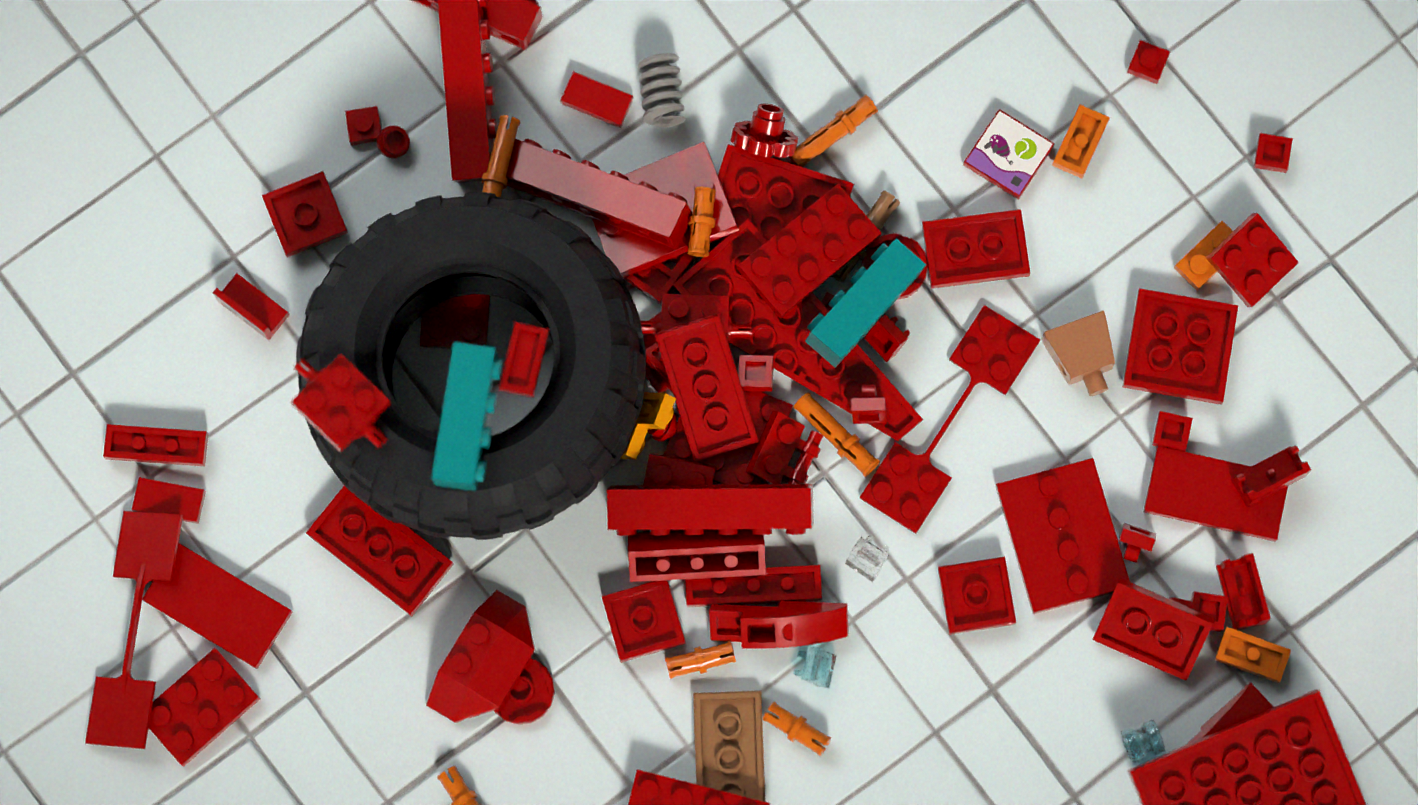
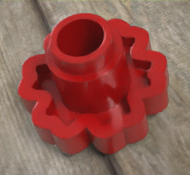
[730,103,798,158]

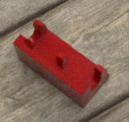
[1231,445,1311,507]
[1216,553,1271,630]

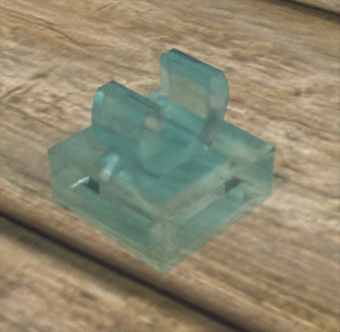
[793,646,837,688]

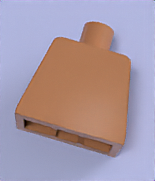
[1042,310,1115,396]

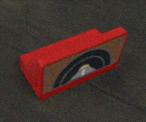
[212,273,290,340]

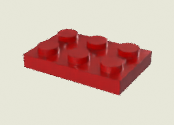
[922,209,1030,289]
[1092,578,1214,681]
[149,648,260,767]

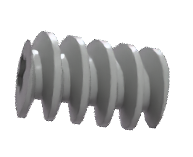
[638,53,685,127]

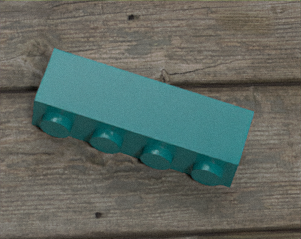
[805,238,926,368]
[432,342,502,491]

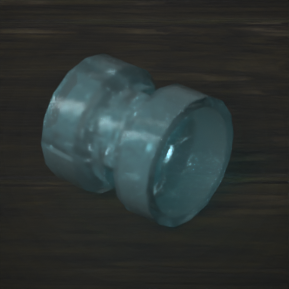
[1121,720,1165,763]

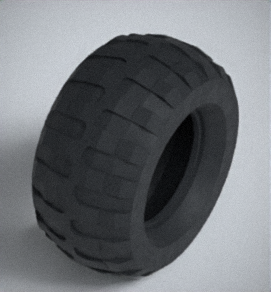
[296,192,646,540]

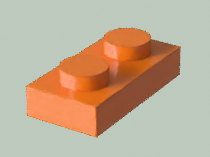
[1052,104,1110,179]
[1174,221,1233,291]
[1214,627,1291,683]

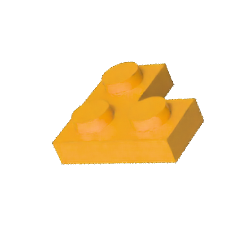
[620,392,676,460]

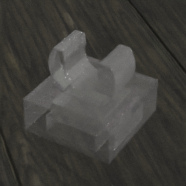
[845,535,889,582]

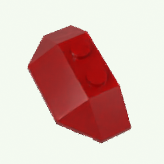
[426,590,535,723]

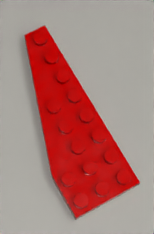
[673,219,923,442]

